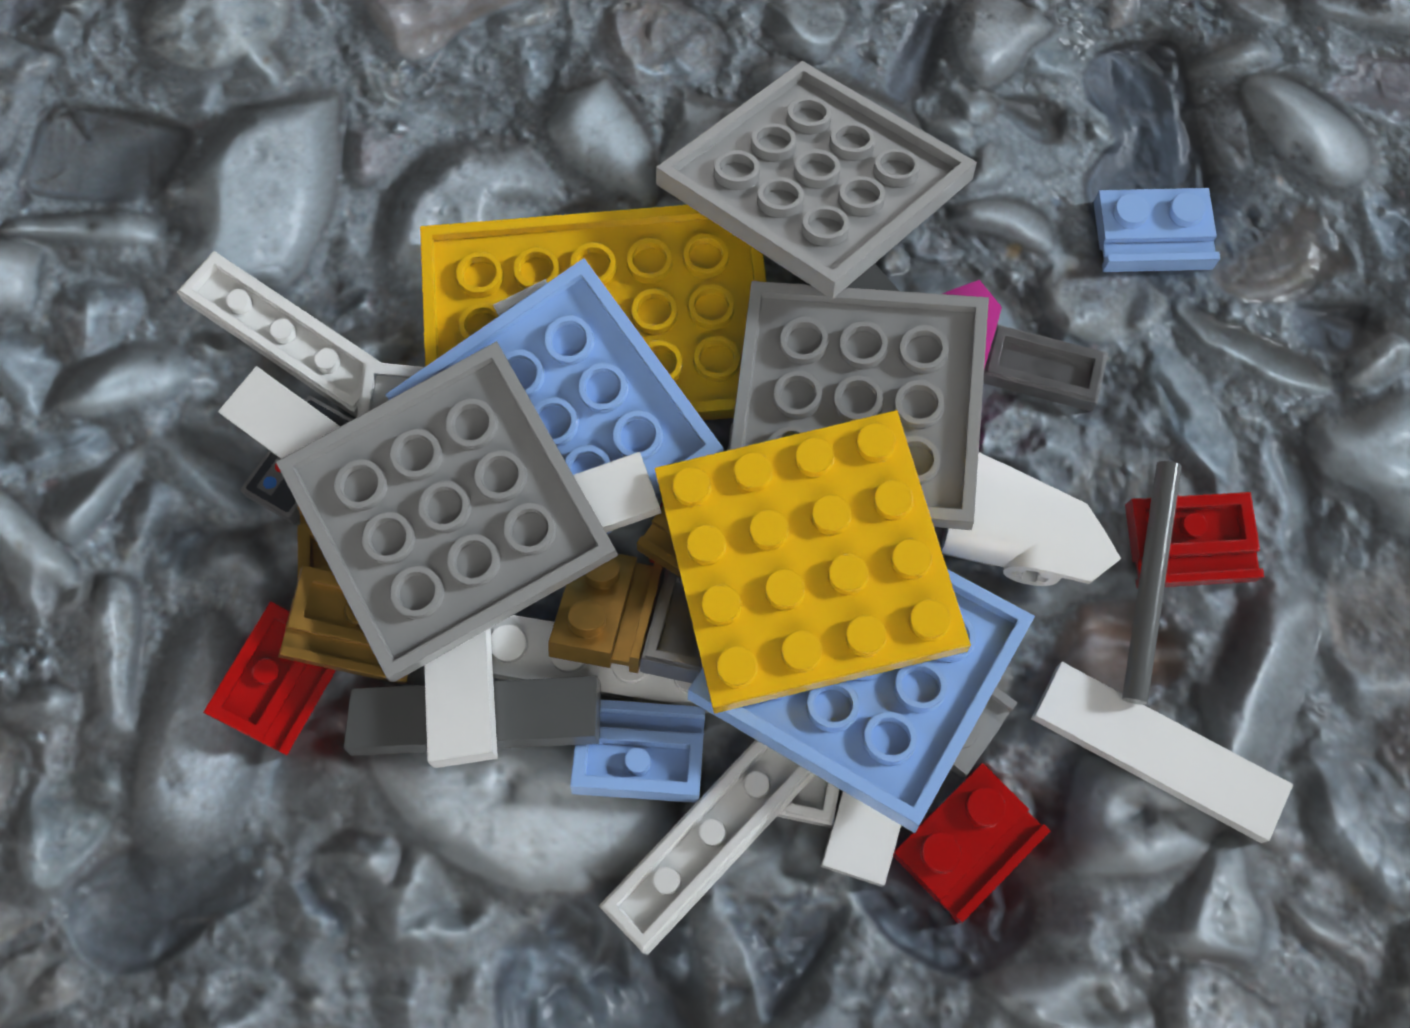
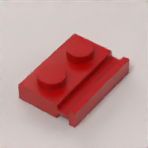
[1125,492,1265,589]
[203,601,337,756]
[893,763,1051,924]

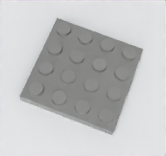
[656,61,977,299]
[730,281,989,530]
[276,341,618,682]

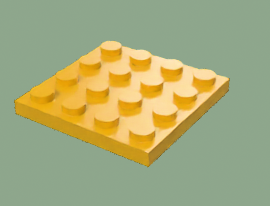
[655,410,971,714]

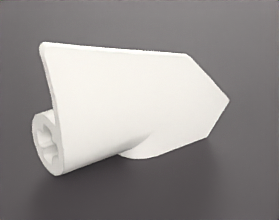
[940,453,1121,586]

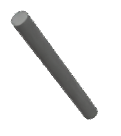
[1122,461,1182,705]

